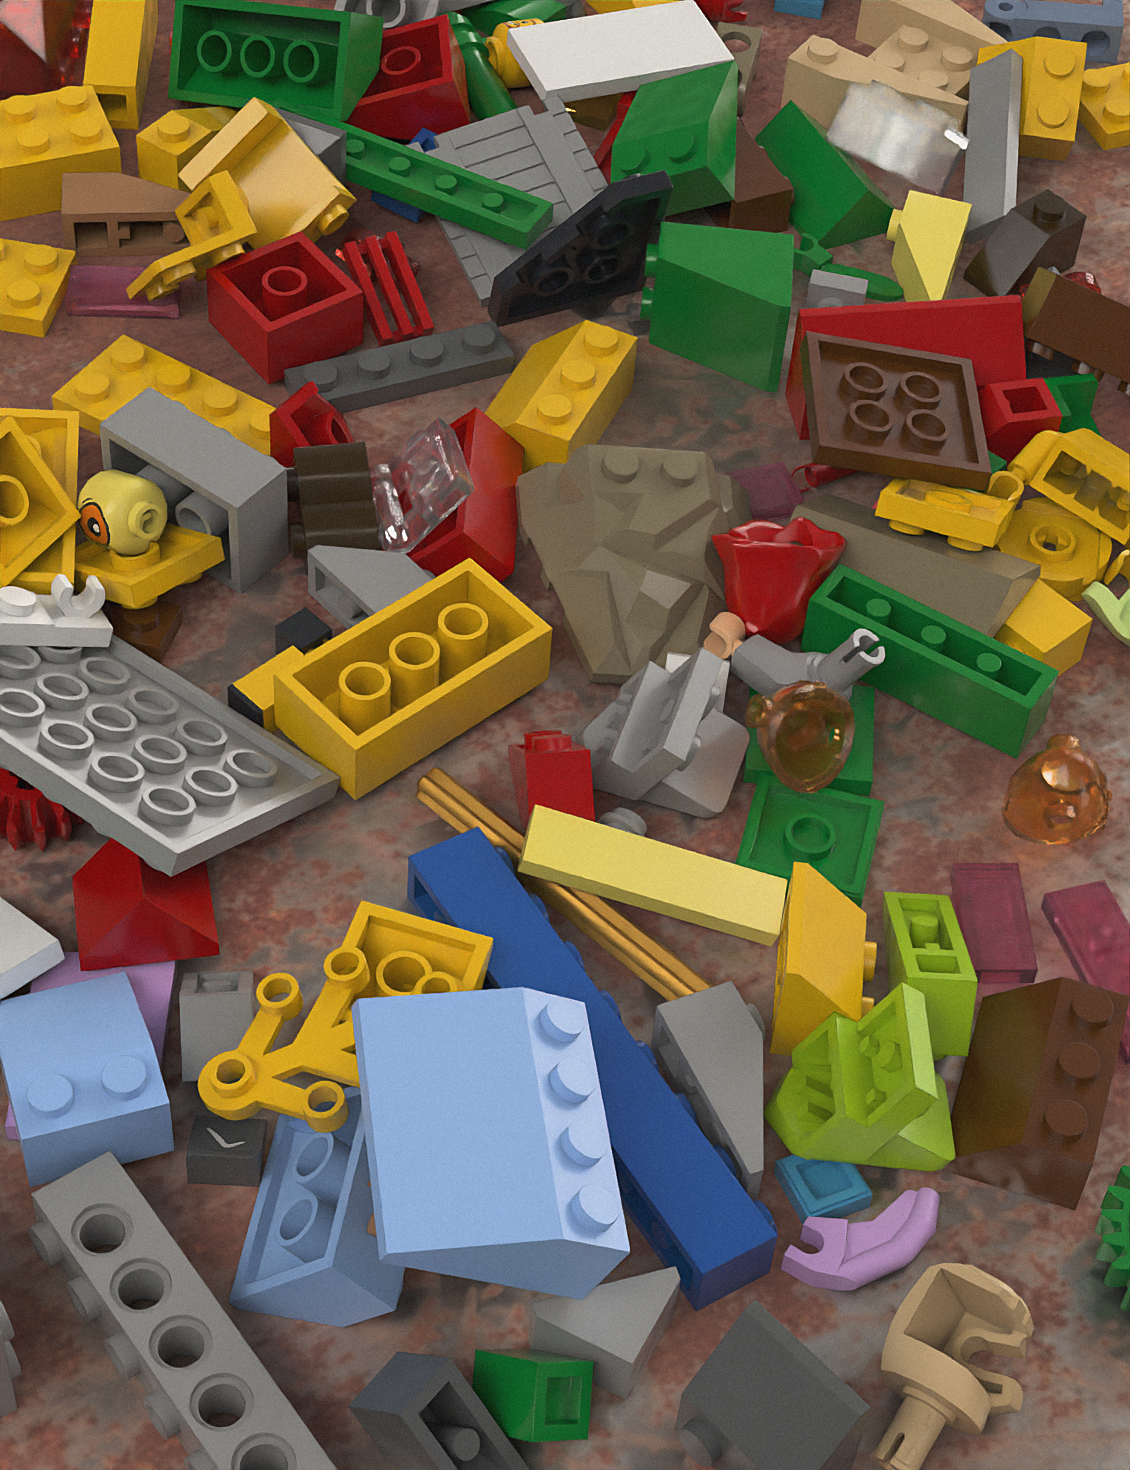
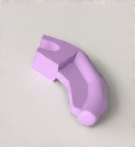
[781,1187,940,1291]

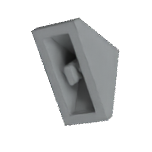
[528,1266,680,1400]

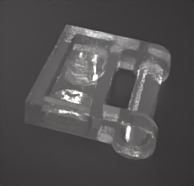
[370,417,475,554]

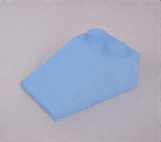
[0,971,175,1187]

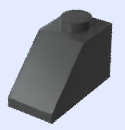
[348,1351,530,1470]

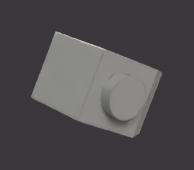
[308,545,436,629]
[179,970,254,1084]

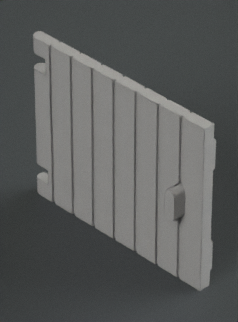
[406,95,608,307]

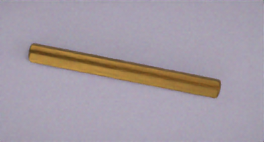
[416,767,714,1001]

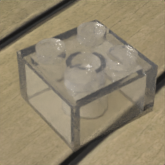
[825,79,970,196]

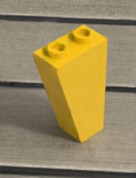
[83,0,159,130]

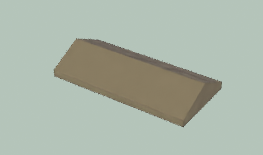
[787,493,1041,638]

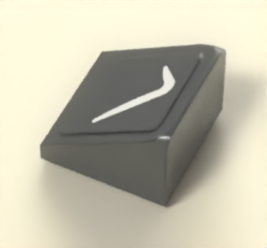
[186,1116,267,1187]

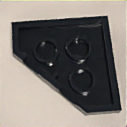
[487,170,674,327]

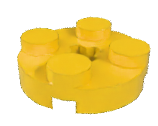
[990,497,1112,602]

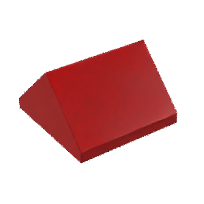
[72,838,220,972]

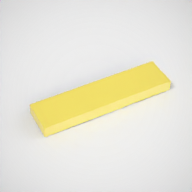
[517,804,788,947]

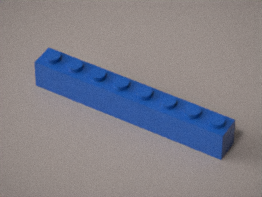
[407,826,778,1311]

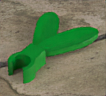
[793,233,903,302]

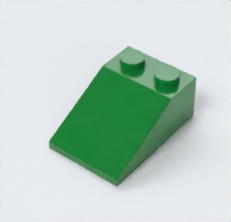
[610,60,738,216]

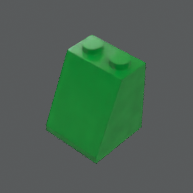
[640,222,794,393]

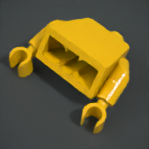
[983,428,1130,590]

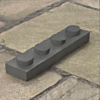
[284,320,515,413]

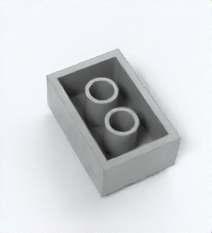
[99,387,289,594]

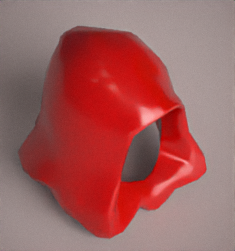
[711,516,847,646]

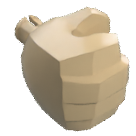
[870,1263,1034,1470]

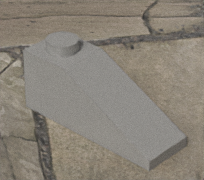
[651,981,766,1201]

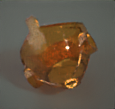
[745,680,855,793]
[1001,734,1113,845]

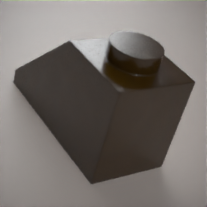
[963,189,1087,297]

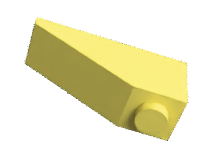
[886,190,972,302]

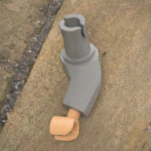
[704,612,885,710]

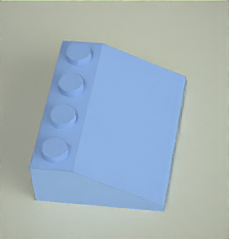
[351,987,630,1300]

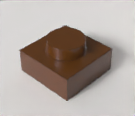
[108,600,183,664]

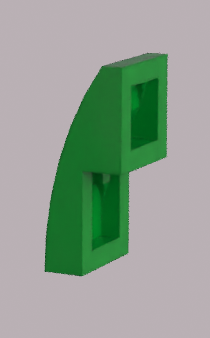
[461,0,567,37]

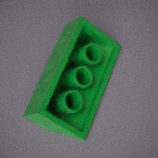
[168,0,384,121]

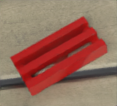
[342,231,434,347]

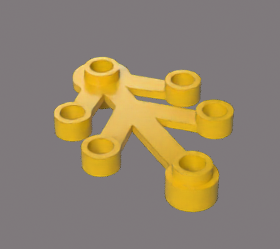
[198,946,466,1133]

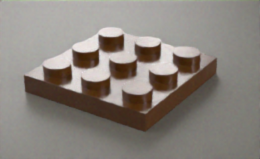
[800,331,992,491]

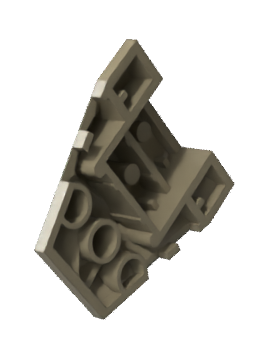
[515,444,752,684]

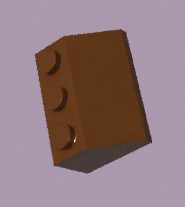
[941,976,1130,1210]

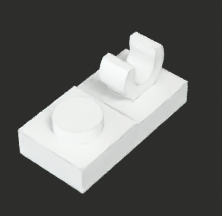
[0,574,114,647]

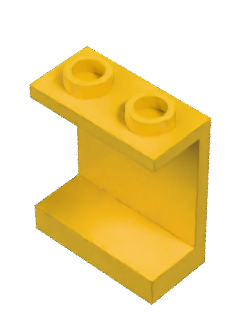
[178,97,356,250]

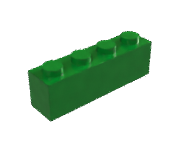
[800,563,1059,759]

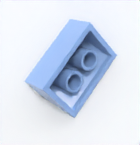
[228,1086,405,1328]

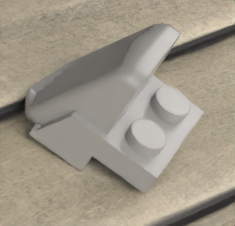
[576,647,750,818]

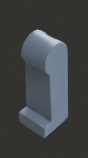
[982,0,1124,64]

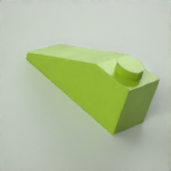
[882,891,978,1061]

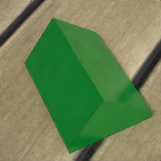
[754,100,897,250]

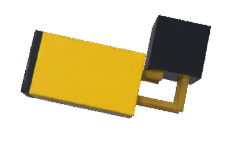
[227,607,332,733]

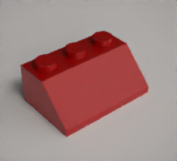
[380,407,524,584]

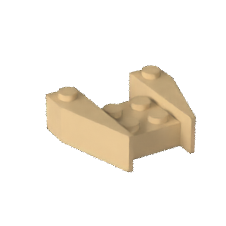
[781,0,1008,156]

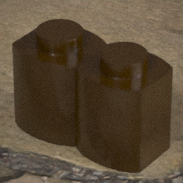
[284,442,380,575]

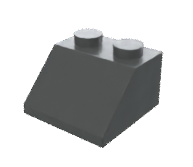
[675,1299,871,1470]

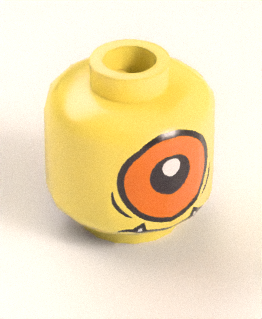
[76,469,168,555]

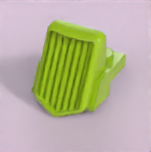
[763,982,955,1172]

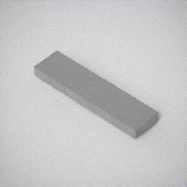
[963,49,1023,244]

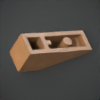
[61,172,191,257]

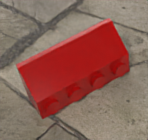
[785,295,1026,440]

